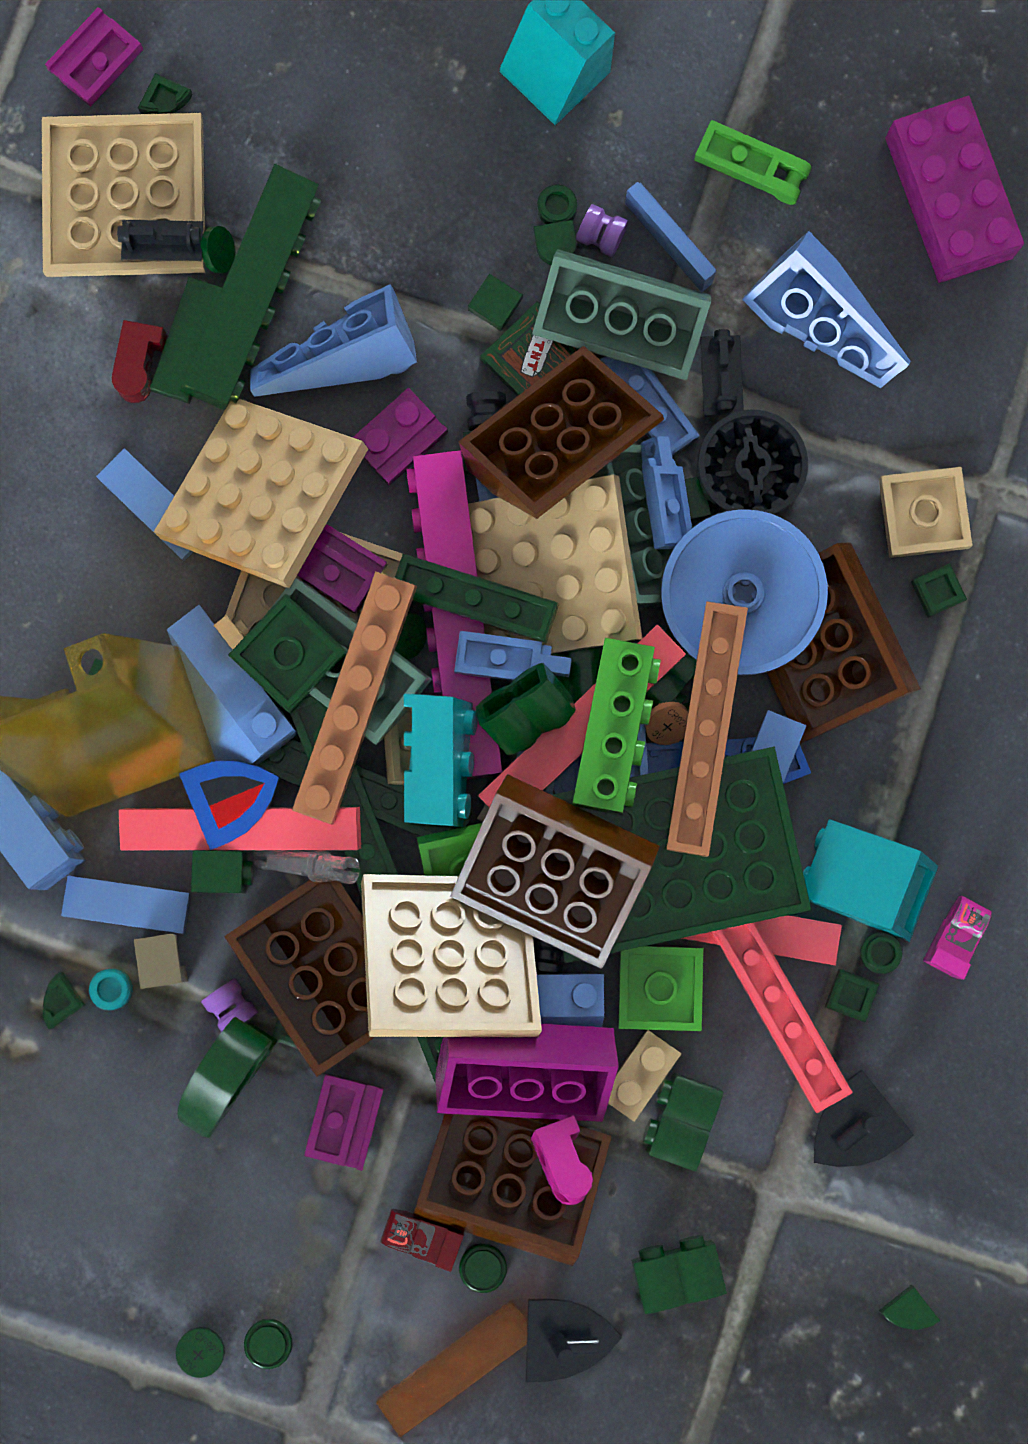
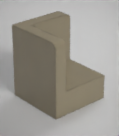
[134,934,188,989]

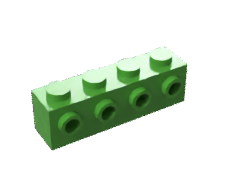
[573,638,661,816]

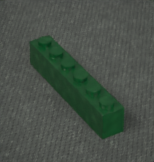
[180,164,321,410]

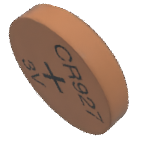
[644,702,689,745]

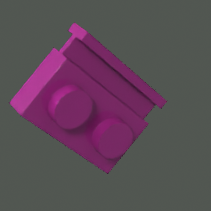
[45,7,143,107]
[353,387,448,486]
[297,524,388,614]
[304,1073,384,1171]

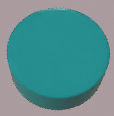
[89,968,133,1010]

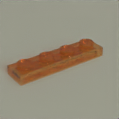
[376,1300,527,1437]

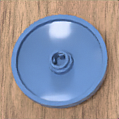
[661,509,828,675]

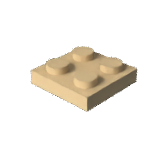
[879,467,972,558]

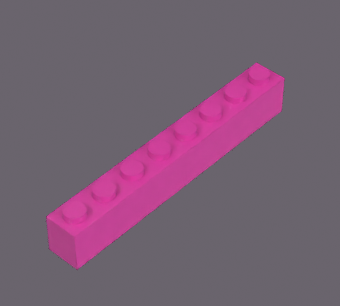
[406,450,502,780]

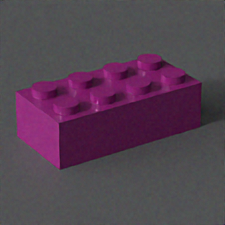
[885,96,1025,283]
[435,1024,619,1122]

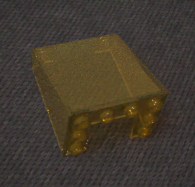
[0,633,216,817]

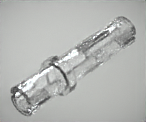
[253,850,359,884]

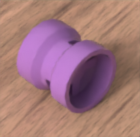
[576,204,629,257]
[201,978,259,1032]

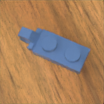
[641,436,692,549]
[454,631,572,681]

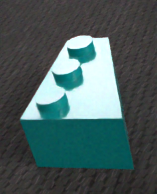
[404,694,478,827]

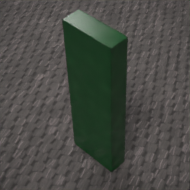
[150,277,222,404]

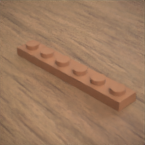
[292,571,417,825]
[666,601,748,857]

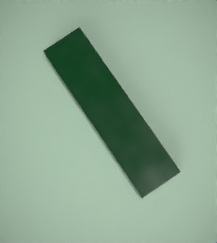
[395,554,559,643]

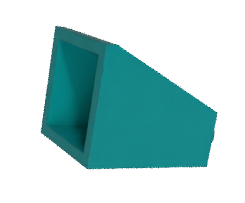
[500,0,615,125]
[803,819,938,942]

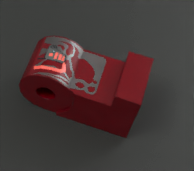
[112,320,168,403]
[380,1209,464,1272]

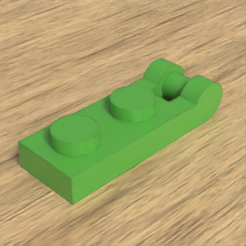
[694,120,812,205]

